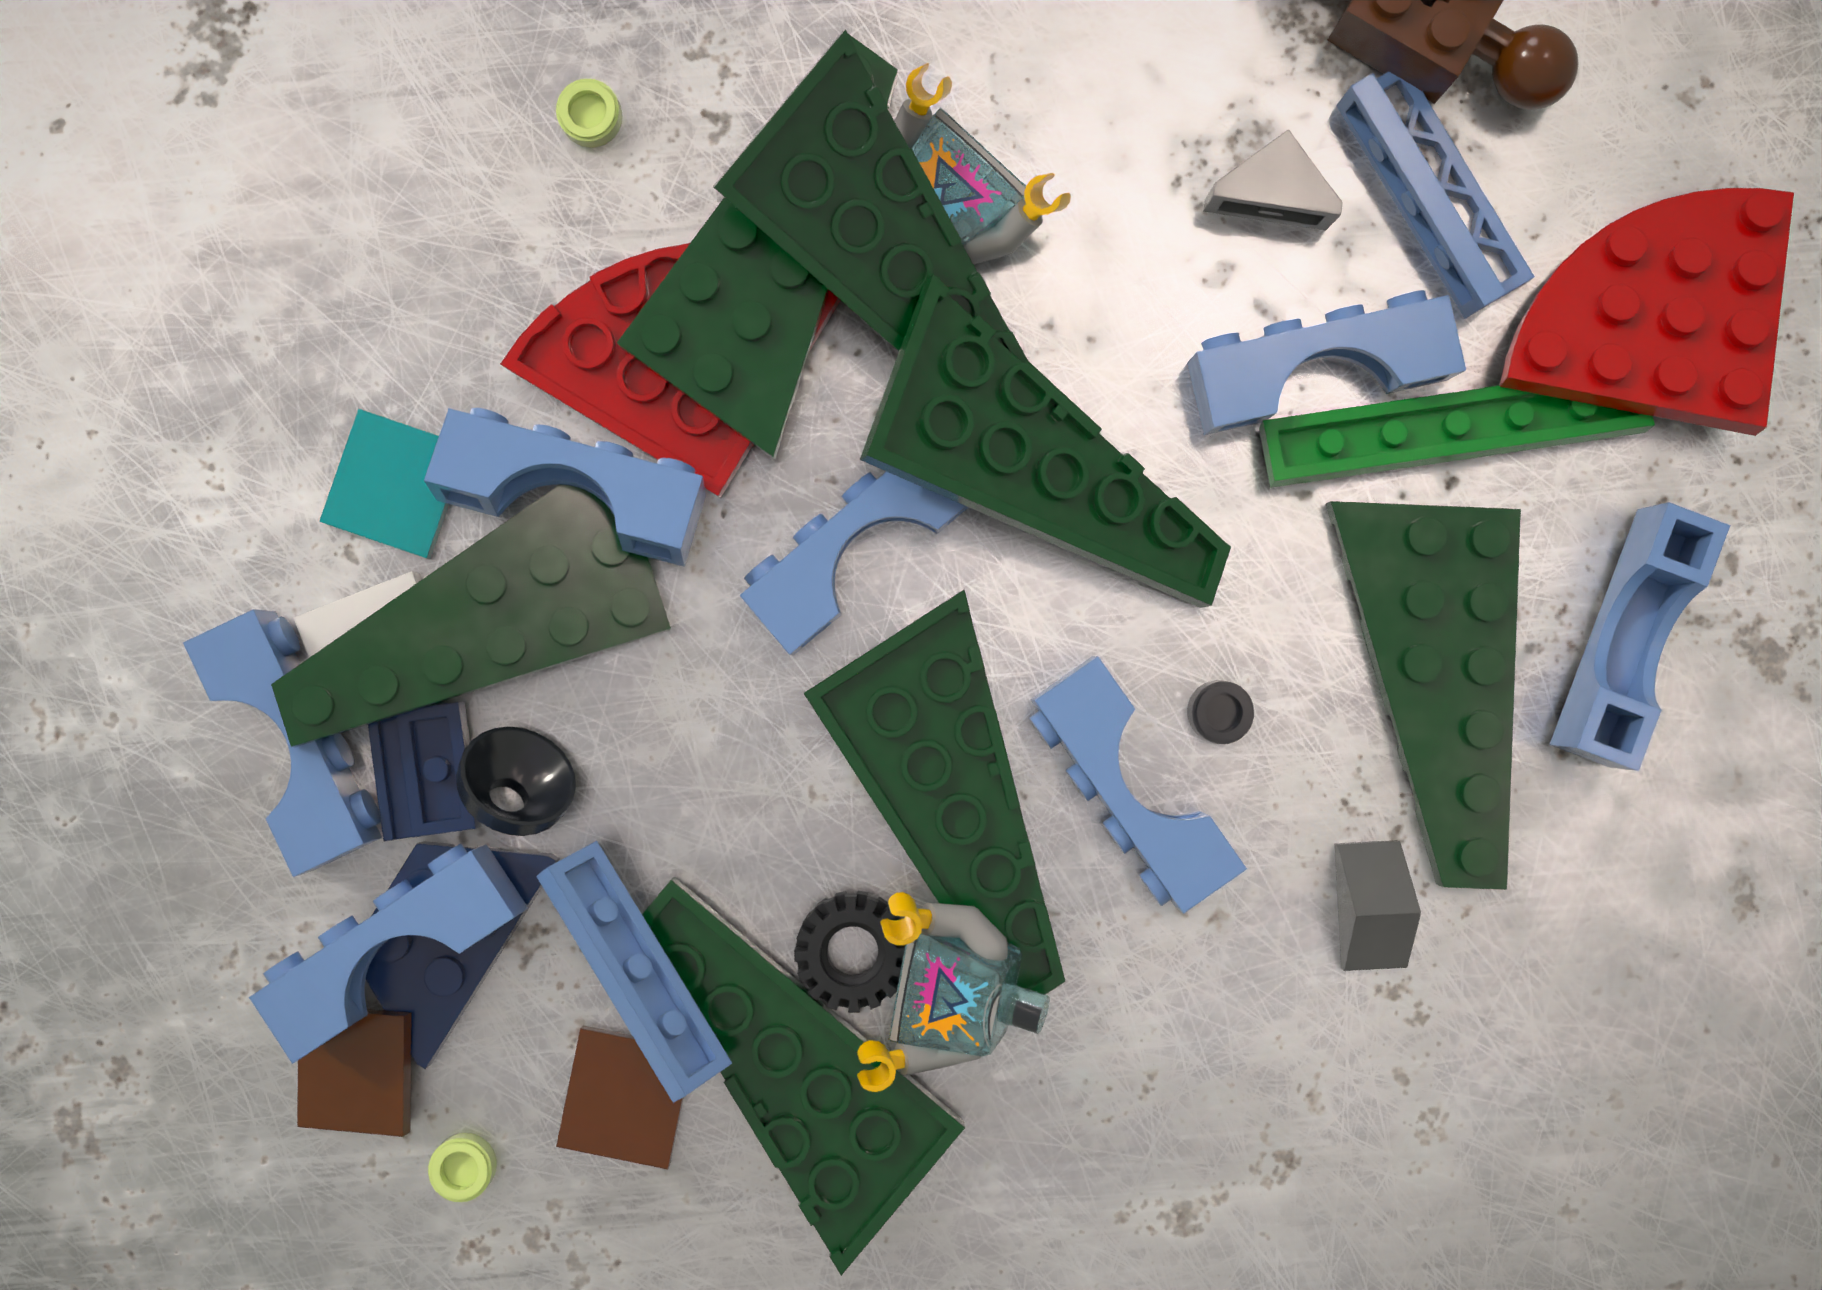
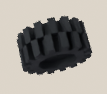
[794,891,907,1013]

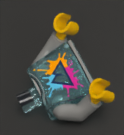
[894,63,1071,264]
[857,892,1050,1092]

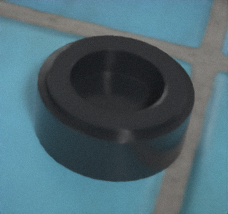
[1187,680,1254,744]

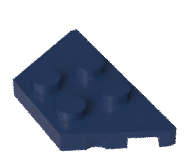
[366,841,560,1069]

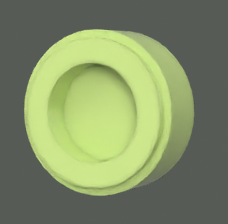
[556,78,622,148]
[428,1133,497,1202]

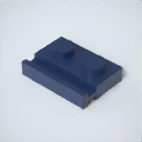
[368,702,482,842]

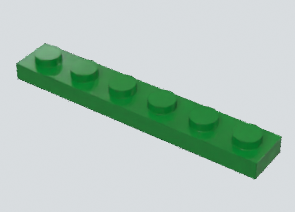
[1259,385,1655,488]

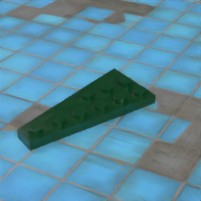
[713,29,1028,362]
[617,34,898,460]
[860,274,1231,608]
[271,484,671,747]
[1325,501,1521,890]
[804,589,1066,1016]
[642,877,965,1276]

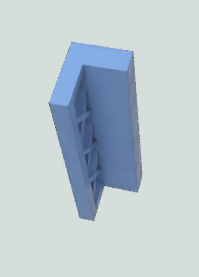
[1336,72,1535,319]
[536,841,732,1103]

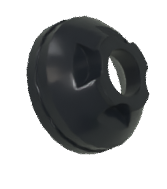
[456,727,576,836]

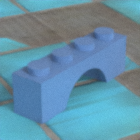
[1187,290,1466,435]
[424,408,706,567]
[739,472,969,655]
[1550,502,1731,771]
[183,609,382,877]
[1029,656,1247,914]
[249,844,528,1064]

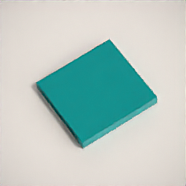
[319,408,450,559]

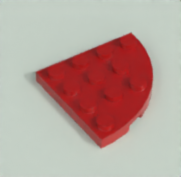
[1500,188,1794,436]
[500,243,841,498]

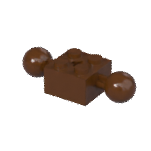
[1327,0,1579,110]

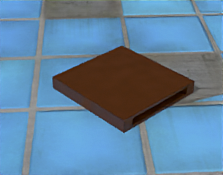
[297,1009,411,1137]
[556,1025,684,1170]

